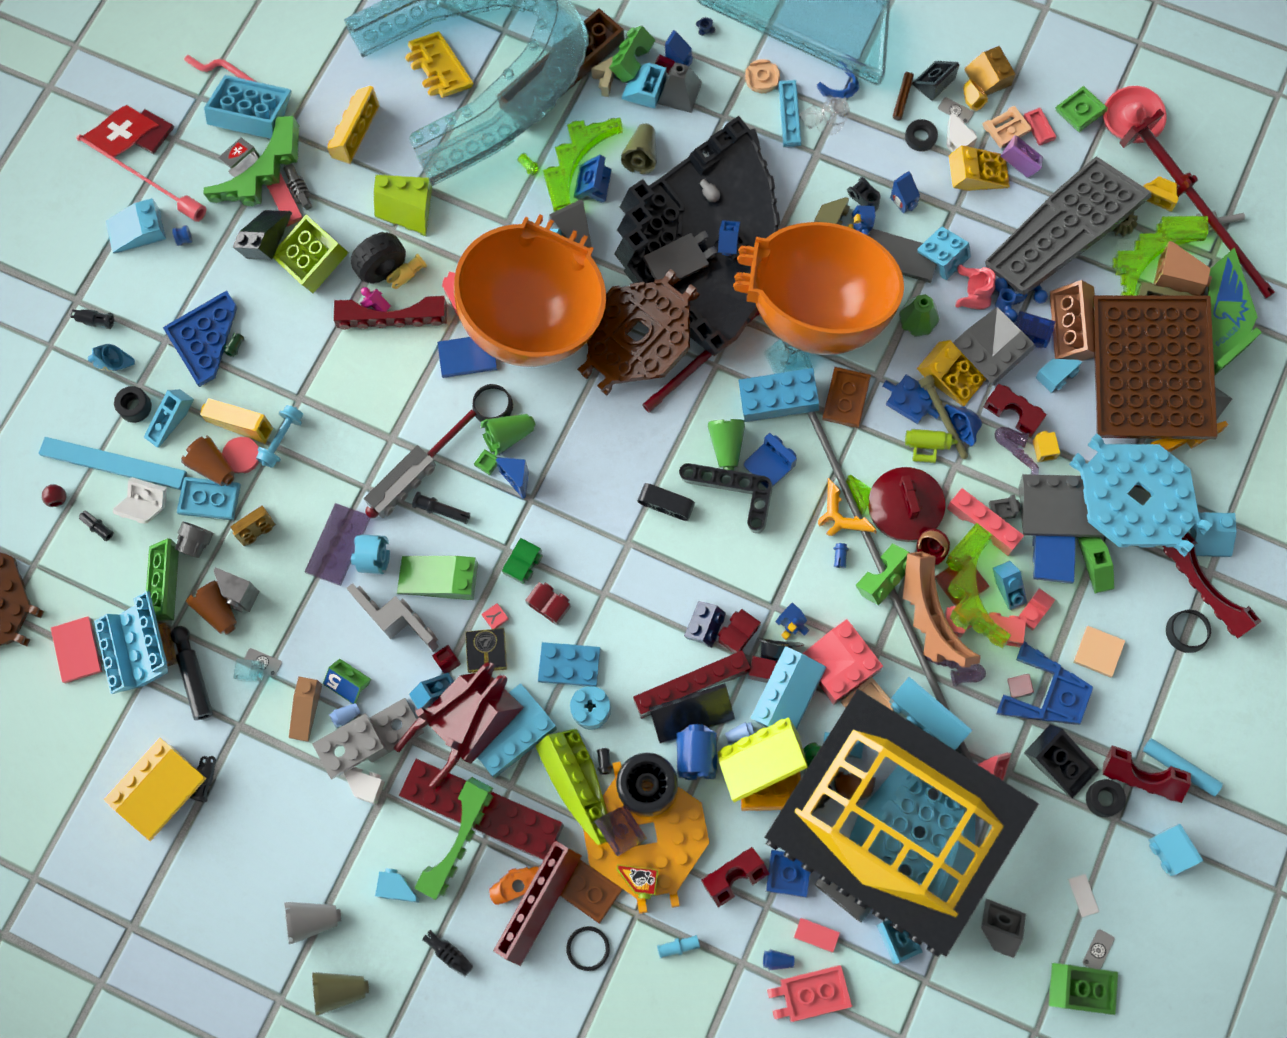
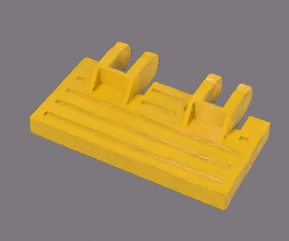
[405,31,473,98]

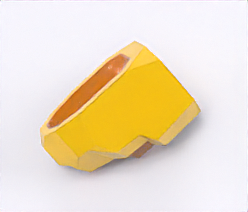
[963,79,988,111]

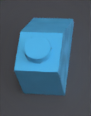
[409,673,454,709]

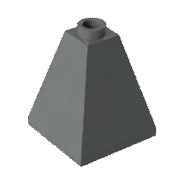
[658,63,702,113]
[548,199,591,248]

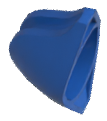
[944,404,982,446]

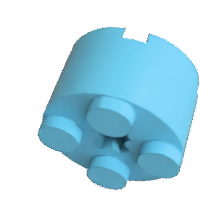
[351,534,390,574]
[570,686,611,730]

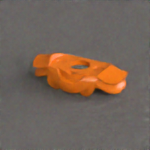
[489,866,540,905]

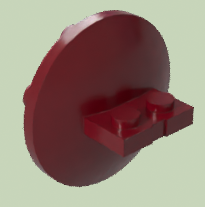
[868,467,946,542]

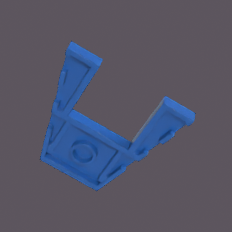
[996,641,1093,725]

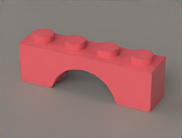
[947,488,1024,556]
[944,606,1026,647]

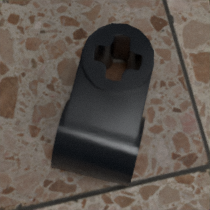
[847,177,881,211]

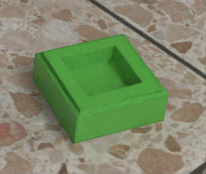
[474,449,498,476]

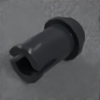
[597,748,613,775]

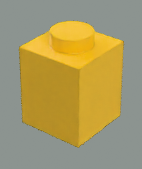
[1032,431,1060,462]

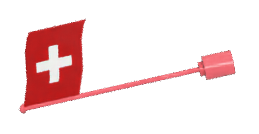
[77,105,206,222]

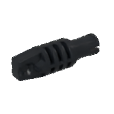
[422,930,473,977]

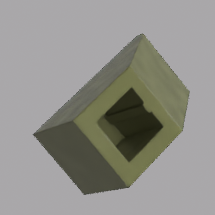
[814,197,850,225]

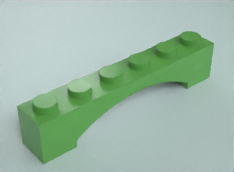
[414,777,493,900]

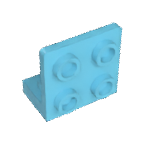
[917,227,971,280]

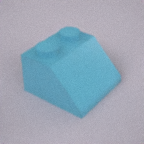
[1190,512,1237,557]
[1149,824,1203,876]

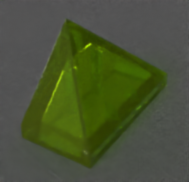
[846,475,871,515]

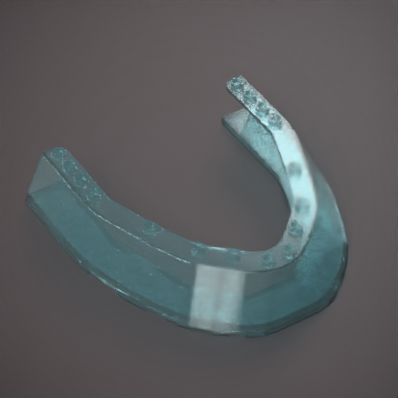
[343,0,589,186]

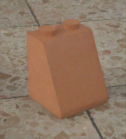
[1153,241,1212,296]

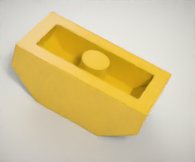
[1143,176,1179,212]

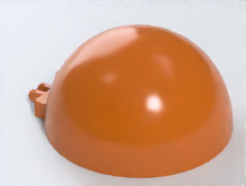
[454,214,606,367]
[733,222,904,355]

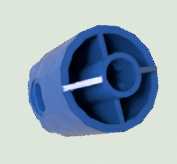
[677,725,717,780]

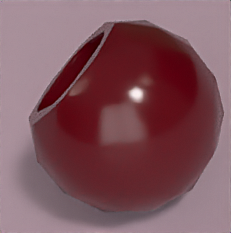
[42,484,66,507]

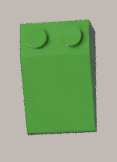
[1049,963,1118,1015]

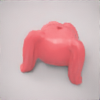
[955,264,995,309]

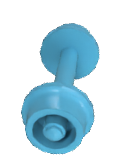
[256,405,303,468]

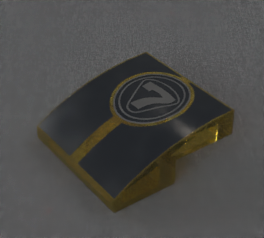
[465,628,507,673]

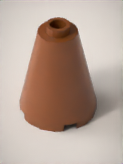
[181,435,235,486]
[186,580,237,635]

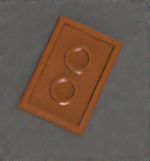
[822,367,871,428]
[560,859,623,924]

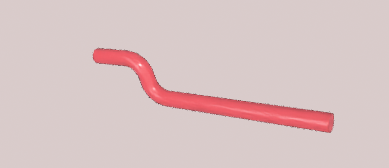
[185,55,257,82]

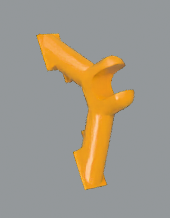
[818,478,877,536]

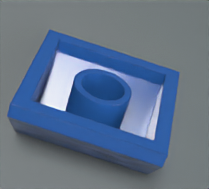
[496,458,529,499]

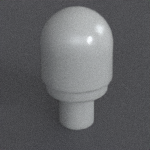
[700,179,720,202]

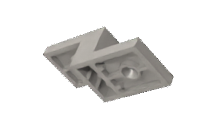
[347,583,439,652]
[312,698,424,779]

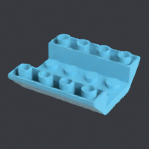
[94,591,169,694]

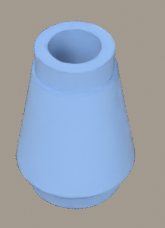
[329,703,360,728]
[725,722,755,744]

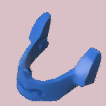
[816,58,860,100]

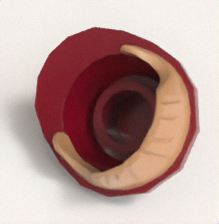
[917,529,950,565]

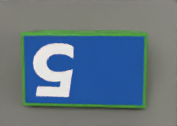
[323,659,371,704]

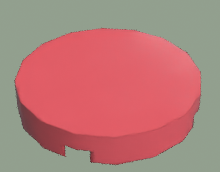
[222,437,259,474]

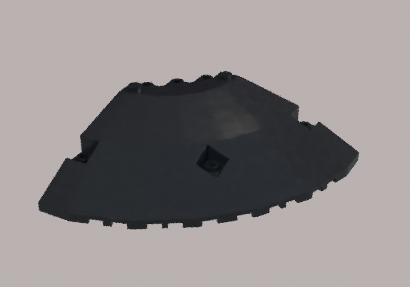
[614,116,780,356]

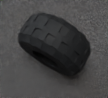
[351,232,406,284]

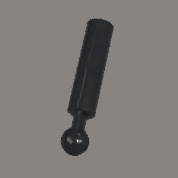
[170,626,213,721]

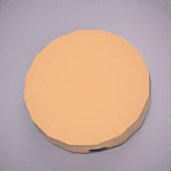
[745,59,780,93]

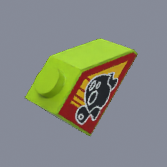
[616,865,658,900]

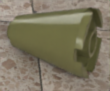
[621,123,656,174]
[312,972,369,1016]

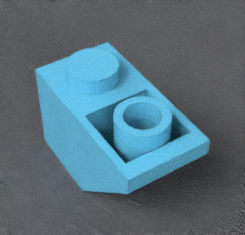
[1035,359,1082,393]

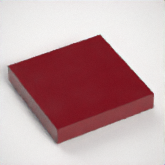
[135,109,174,154]

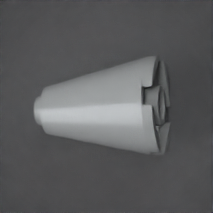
[284,902,341,944]

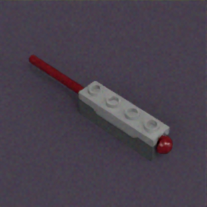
[363,409,477,518]

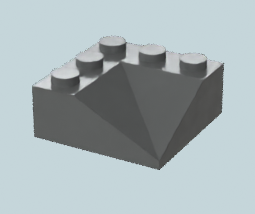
[953,307,1036,386]

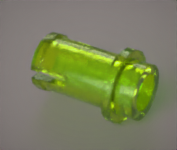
[517,153,539,175]

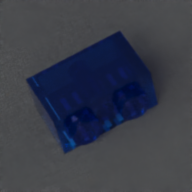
[1014,311,1056,348]

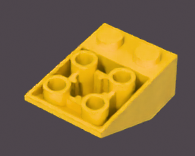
[949,145,1010,191]
[917,340,986,406]

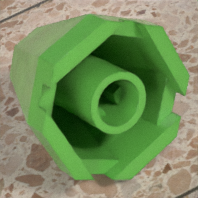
[899,294,939,336]

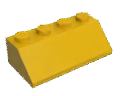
[327,86,380,164]

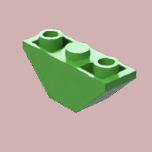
[1077,537,1114,593]

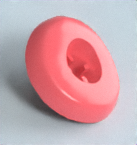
[1103,86,1167,143]

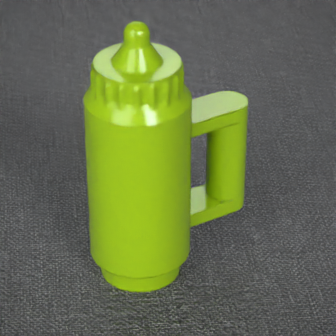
[905,429,958,463]

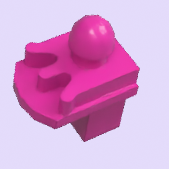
[360,287,391,311]

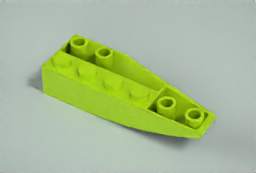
[535,729,614,845]

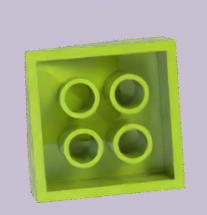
[273,214,349,293]

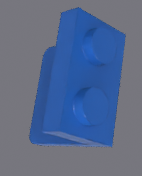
[743,433,797,489]

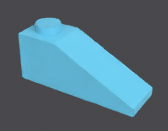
[144,389,194,448]

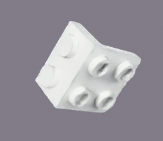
[113,477,167,523]

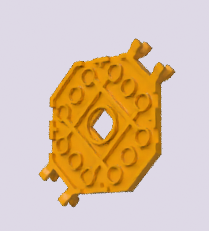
[583,762,709,914]

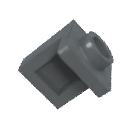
[989,494,1020,520]

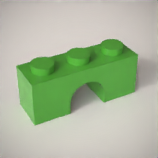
[609,25,655,82]
[855,543,910,606]

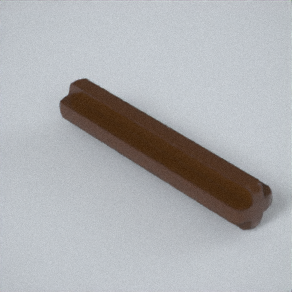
[892,72,914,120]

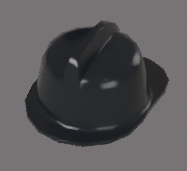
[757,638,804,663]

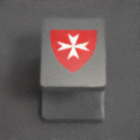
[219,138,260,178]

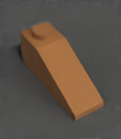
[289,676,323,742]

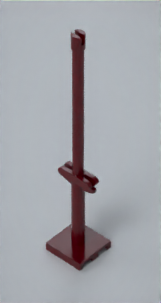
[1119,109,1275,299]

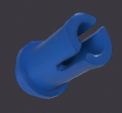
[833,543,849,568]

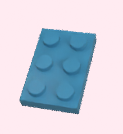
[538,642,601,687]

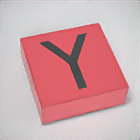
[481,603,509,629]

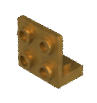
[230,505,276,546]

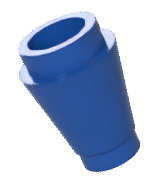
[763,949,794,971]

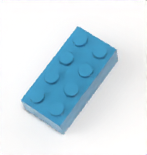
[738,368,820,422]

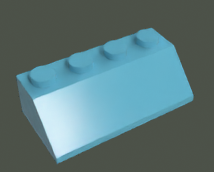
[751,646,827,730]
[889,677,972,750]

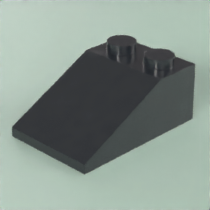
[233,210,292,260]
[1024,724,1099,799]

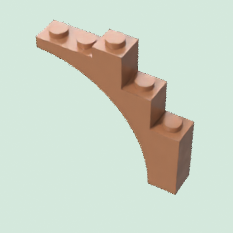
[903,552,981,667]

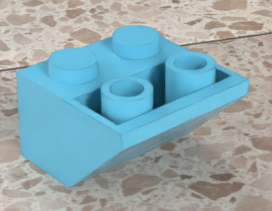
[622,63,666,109]

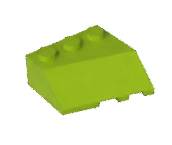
[373,175,432,236]

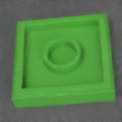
[1055,86,1108,132]

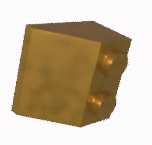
[964,46,1016,95]

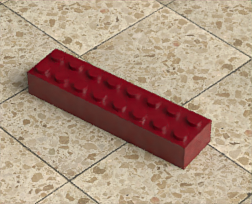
[398,759,564,861]

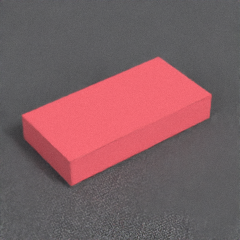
[1023,107,1057,146]
[794,918,840,953]

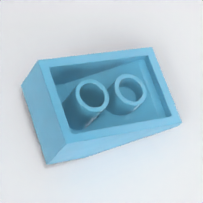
[106,198,166,253]

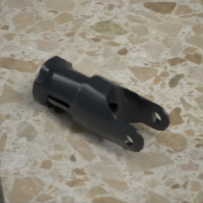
[69,309,114,329]
[189,756,216,802]

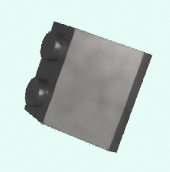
[214,567,260,612]

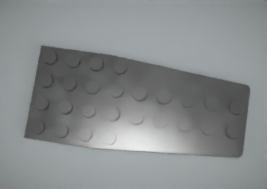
[985,156,1151,295]

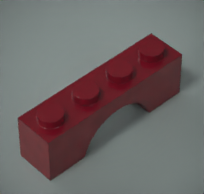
[1103,745,1191,803]

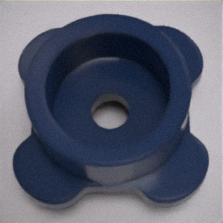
[696,17,715,36]

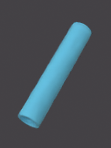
[1143,738,1223,797]

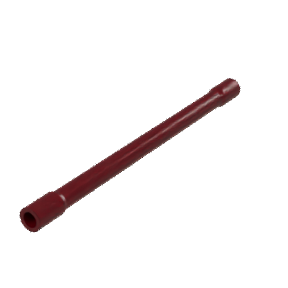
[642,311,760,413]

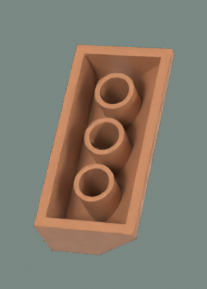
[1050,280,1095,361]

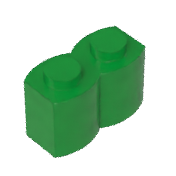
[502,538,543,584]

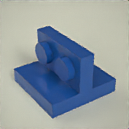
[573,155,612,203]

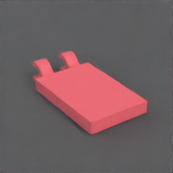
[767,965,852,1022]

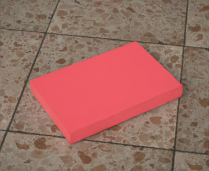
[51,616,103,683]

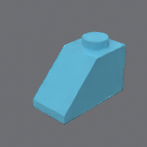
[375,868,419,903]

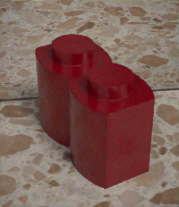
[525,582,571,625]
[718,609,761,653]

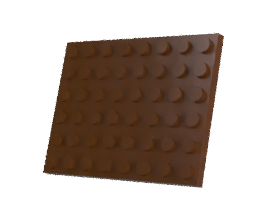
[1093,295,1217,439]

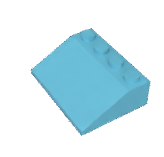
[204,75,291,139]
[477,683,557,779]

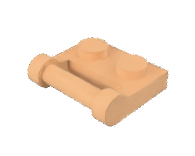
[983,106,1032,149]

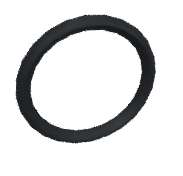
[566,926,610,971]

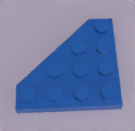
[163,290,237,387]

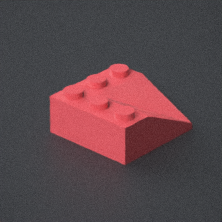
[802,619,883,705]

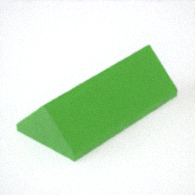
[146,538,179,621]

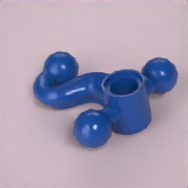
[995,278,1048,323]

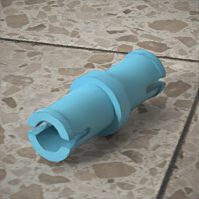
[657,935,700,959]

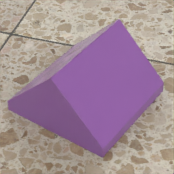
[1000,134,1043,178]

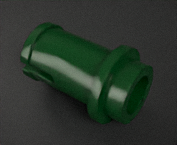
[224,332,244,357]

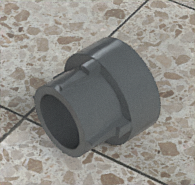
[175,521,213,558]

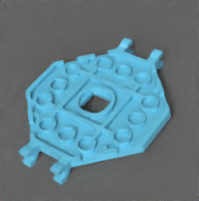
[1069,433,1212,557]

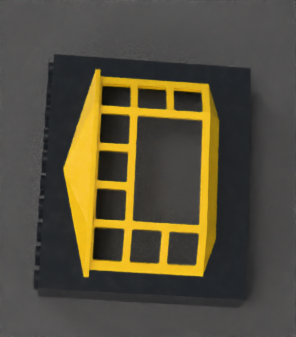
[764,689,1039,957]

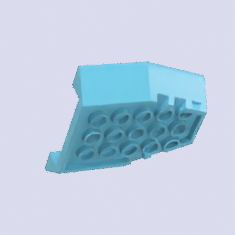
[849,765,976,902]

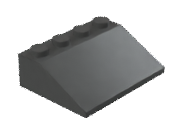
[1018,474,1103,537]

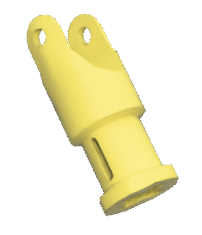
[386,253,427,289]

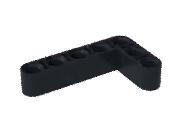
[679,463,772,533]

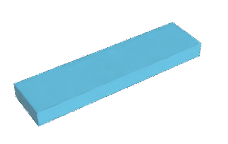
[778,80,801,147]

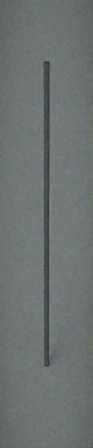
[807,411,973,761]

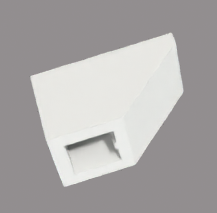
[947,113,977,152]
[344,767,385,805]

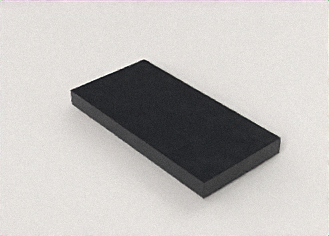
[649,683,735,743]

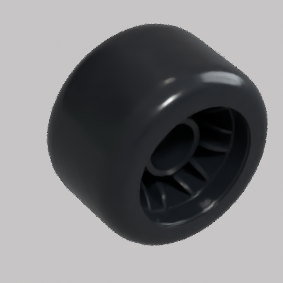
[616,753,678,817]

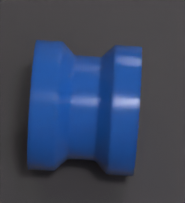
[172,225,193,246]

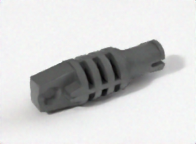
[283,164,312,210]

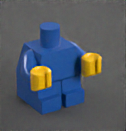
[847,205,876,236]
[775,602,809,640]

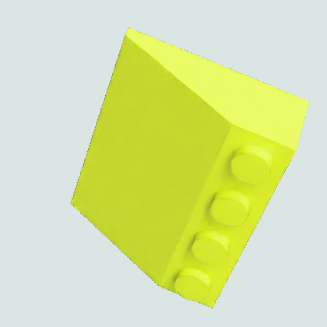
[717,717,808,803]

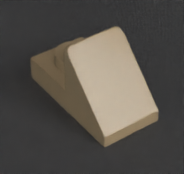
[591,57,615,97]

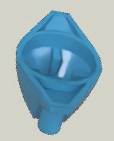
[87,344,135,371]

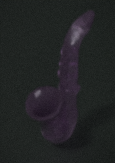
[994,427,1039,475]
[926,656,986,687]

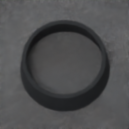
[472,384,513,422]
[1166,610,1211,653]

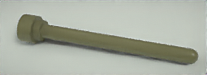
[918,374,968,459]

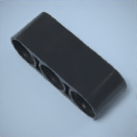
[637,483,695,521]

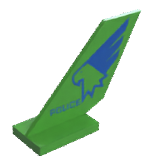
[1208,248,1262,376]

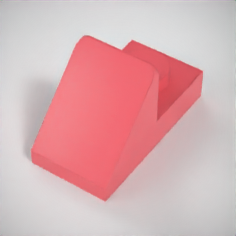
[1019,588,1055,631]

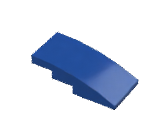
[1032,536,1075,584]

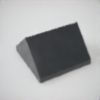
[912,61,959,101]

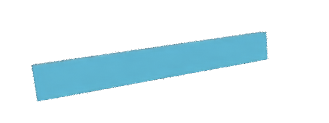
[38,437,187,490]

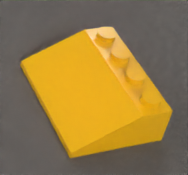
[104,738,206,842]

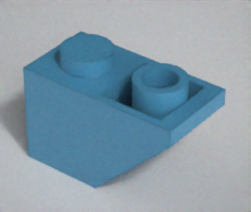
[992,561,1027,610]

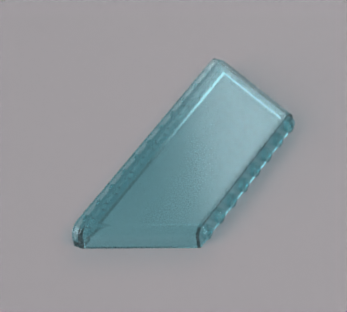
[697,0,890,85]

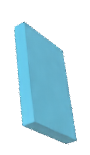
[176,477,241,521]

